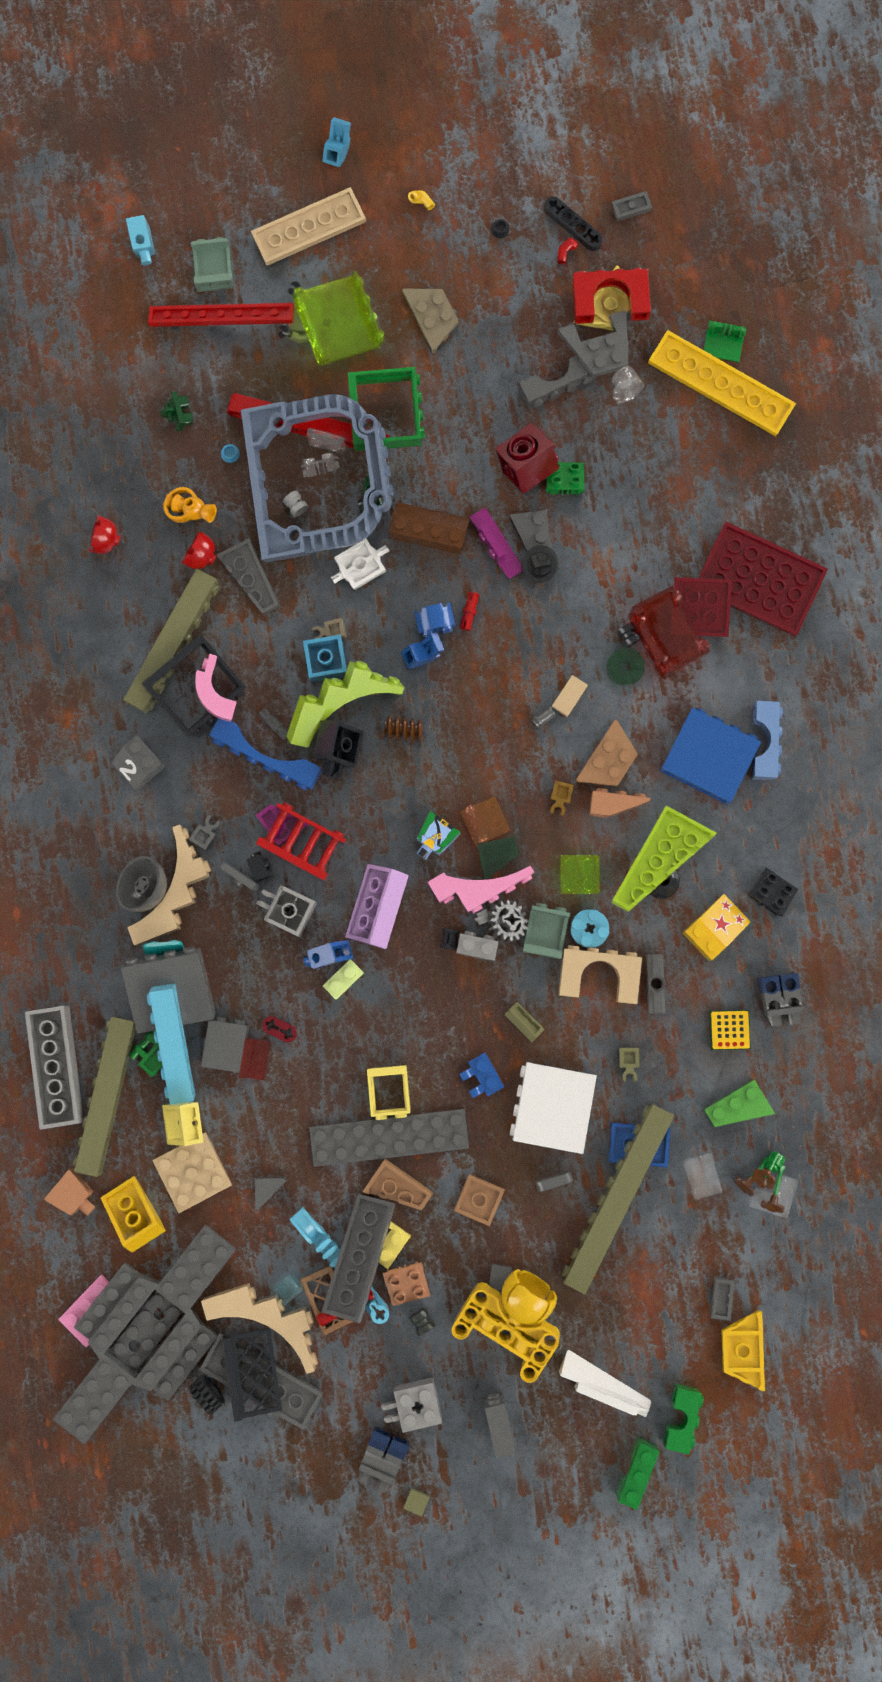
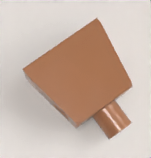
[44,1168,95,1216]

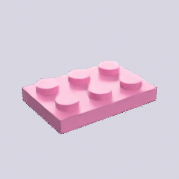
[58,1274,109,1347]

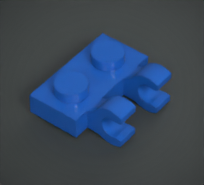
[459,1053,504,1098]

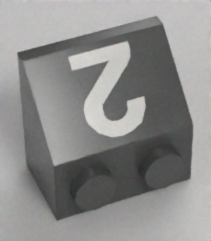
[112,735,166,791]

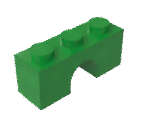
[663,1383,704,1455]
[616,1437,659,1510]

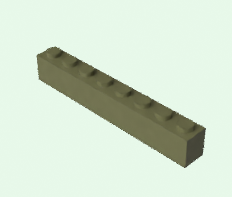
[123,569,219,714]
[73,1017,136,1177]

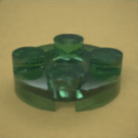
[607,647,645,686]

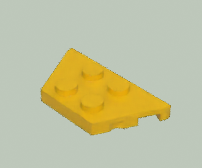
[721,1310,765,1391]

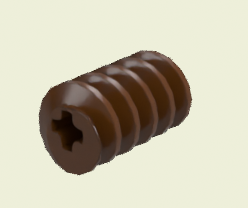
[383,714,424,743]

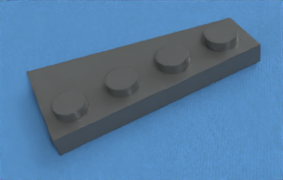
[216,538,281,615]

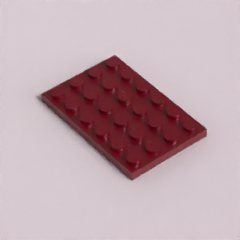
[698,521,828,637]

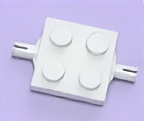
[331,539,389,590]

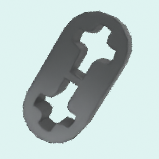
[535,1171,574,1192]

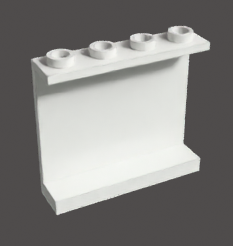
[510,1062,597,1154]

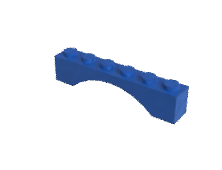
[209,718,322,791]

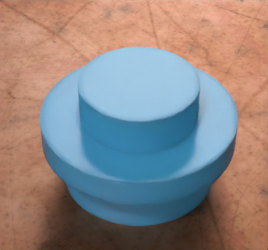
[221,444,240,463]

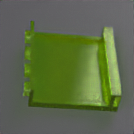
[292,271,384,366]

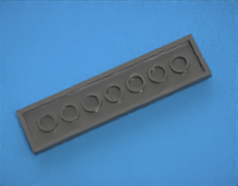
[309,1109,469,1167]

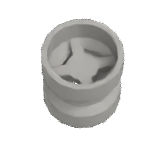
[283,491,309,517]

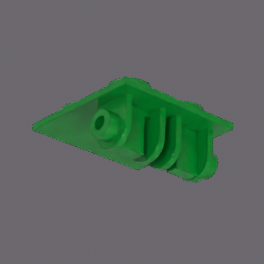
[704,320,746,362]
[546,462,585,495]

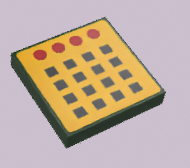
[709,1010,751,1050]

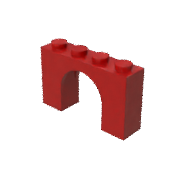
[572,268,651,324]

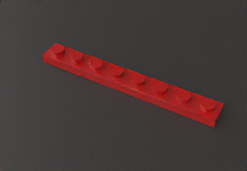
[148,303,295,327]

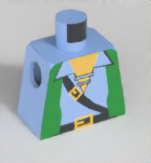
[417,811,461,860]

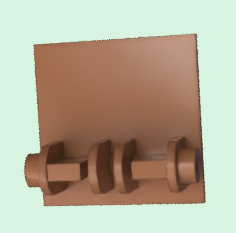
[383,1261,431,1306]

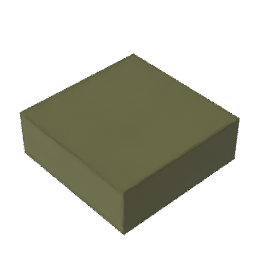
[403,1487,430,1517]

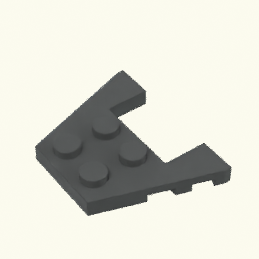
[557,310,628,378]

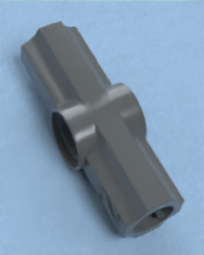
[646,954,666,1013]

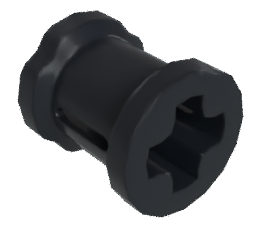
[440,928,459,950]

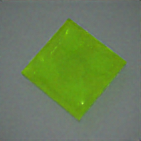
[560,855,600,894]

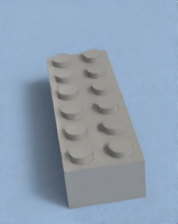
[25,1006,84,1130]

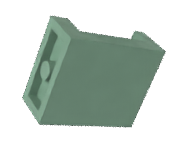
[191,237,234,292]
[522,903,570,959]

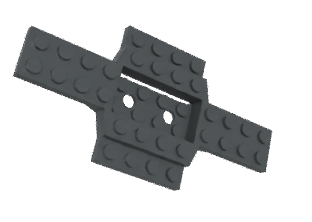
[53,1224,236,1444]

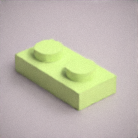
[323,960,364,1000]

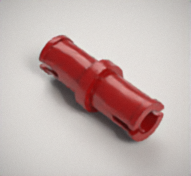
[459,591,480,631]

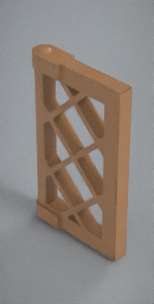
[300,1266,353,1335]

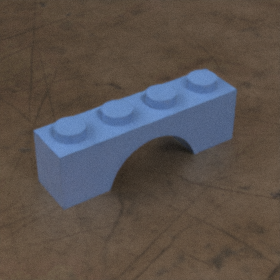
[751,701,783,780]

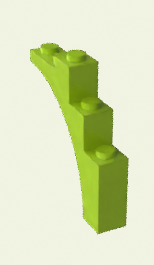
[286,661,404,748]

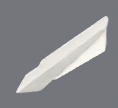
[559,1350,651,1417]

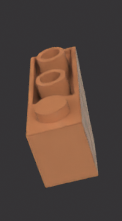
[589,788,650,818]

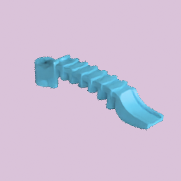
[289,1207,389,1324]

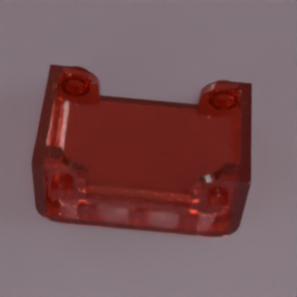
[628,585,710,680]

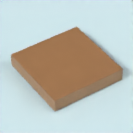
[454,1174,505,1226]

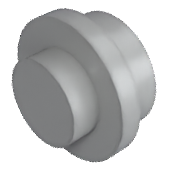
[474,909,492,925]

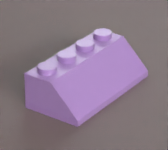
[345,864,409,949]

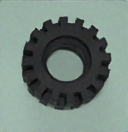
[189,1375,225,1415]

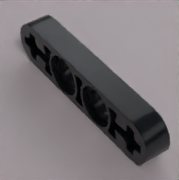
[545,196,603,251]

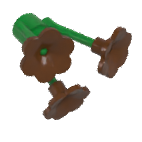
[734,1151,785,1213]

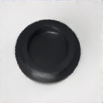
[491,219,509,238]

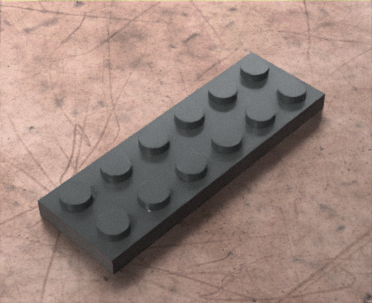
[322,1194,395,1323]
[199,1333,323,1430]

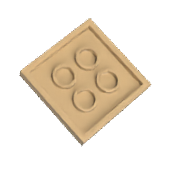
[152,1132,232,1213]

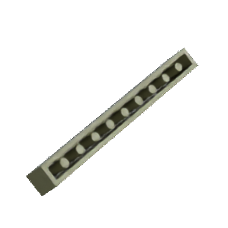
[561,1103,675,1294]

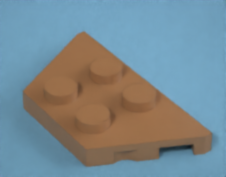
[576,720,638,787]

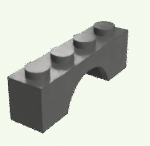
[518,355,594,409]

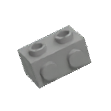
[456,931,499,961]

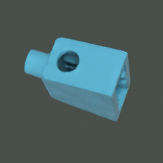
[126,215,155,265]

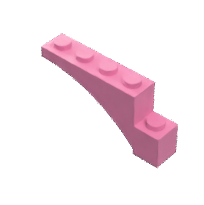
[428,866,534,914]

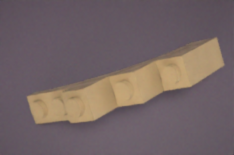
[127,824,211,946]
[201,1283,318,1374]

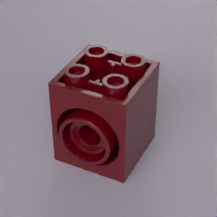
[495,423,559,494]

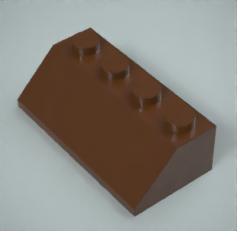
[388,502,470,555]

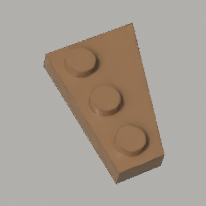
[363,1159,433,1210]

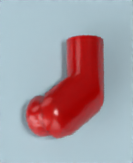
[557,238,578,265]

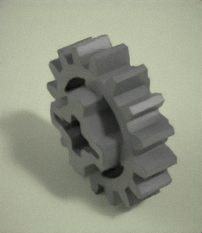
[487,900,528,943]

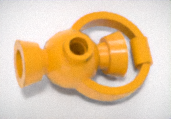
[163,487,217,523]

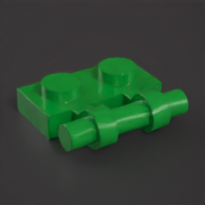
[129,1030,163,1077]

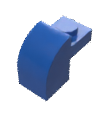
[401,633,444,669]

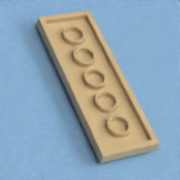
[251,187,366,266]

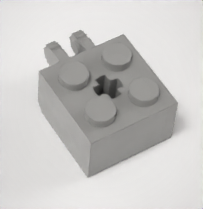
[256,885,317,937]
[381,1377,442,1433]

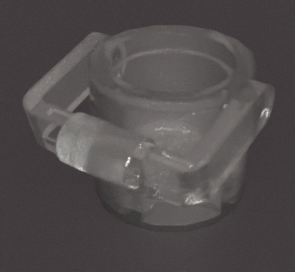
[612,366,644,404]

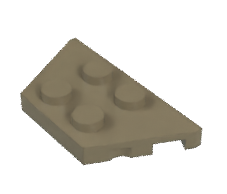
[402,289,458,353]

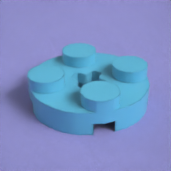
[570,909,609,948]

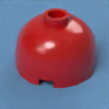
[88,515,120,554]
[182,531,216,570]

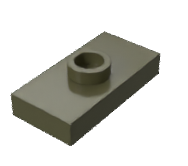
[504,1002,544,1042]

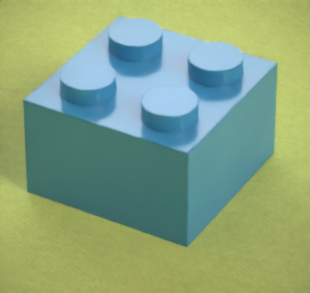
[303,634,347,683]

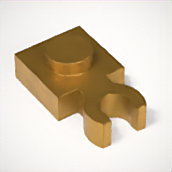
[550,780,574,816]

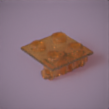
[460,796,510,846]

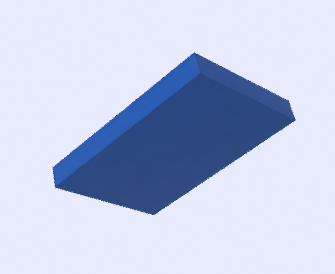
[609,1122,671,1168]

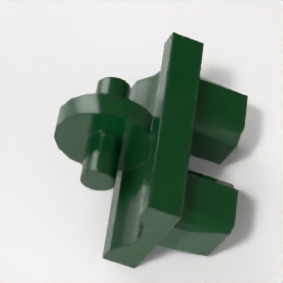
[160,392,193,431]

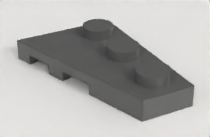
[509,510,552,568]

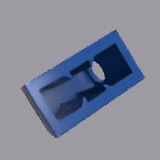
[303,940,354,969]

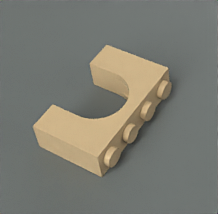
[558,945,642,1004]

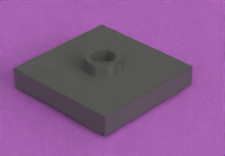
[220,862,260,893]

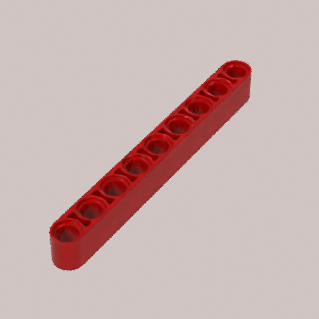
[227,393,390,452]

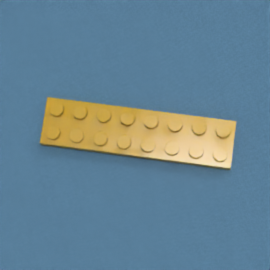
[648,330,796,437]

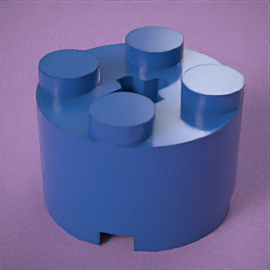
[414,603,456,638]

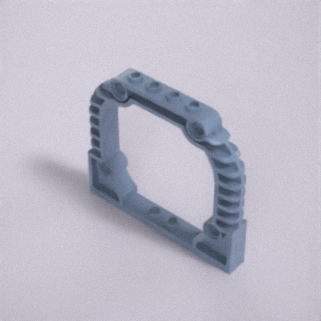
[241,394,393,562]

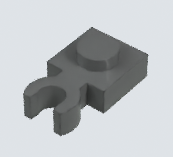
[189,815,220,851]

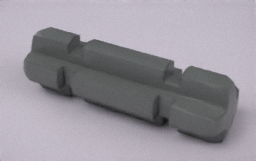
[258,708,288,740]

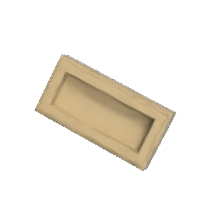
[551,675,588,717]

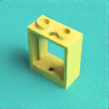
[367,1065,411,1120]
[162,1102,203,1146]

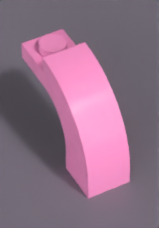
[195,654,237,722]

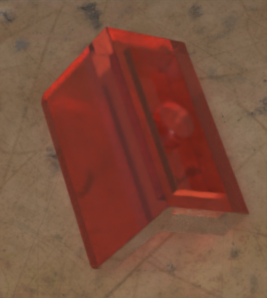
[239,1038,270,1080]

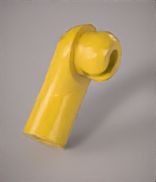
[408,191,435,210]

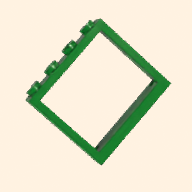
[348,367,425,452]

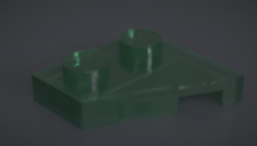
[477,836,519,880]

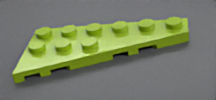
[611,806,717,912]

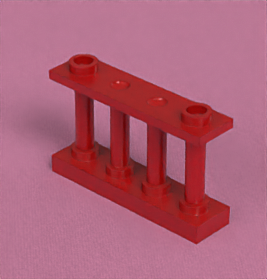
[256,802,346,881]

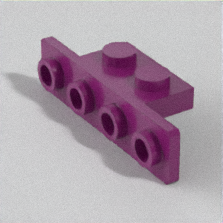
[470,508,523,579]

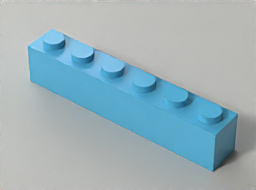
[147,983,196,1105]

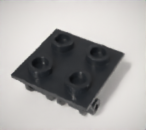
[748,867,798,917]

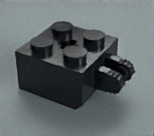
[313,721,363,780]

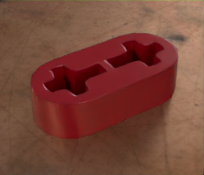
[262,1016,298,1043]

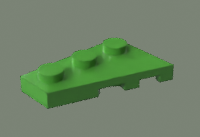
[703,1079,775,1127]

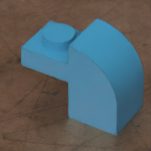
[322,117,351,167]

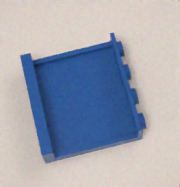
[660,708,761,805]

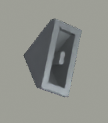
[255,1176,288,1210]

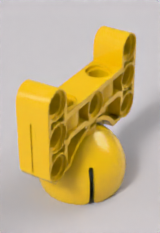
[452,1269,560,1383]

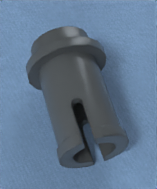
[530,707,556,729]

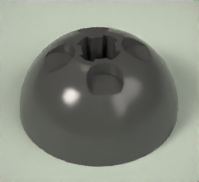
[116,856,167,912]

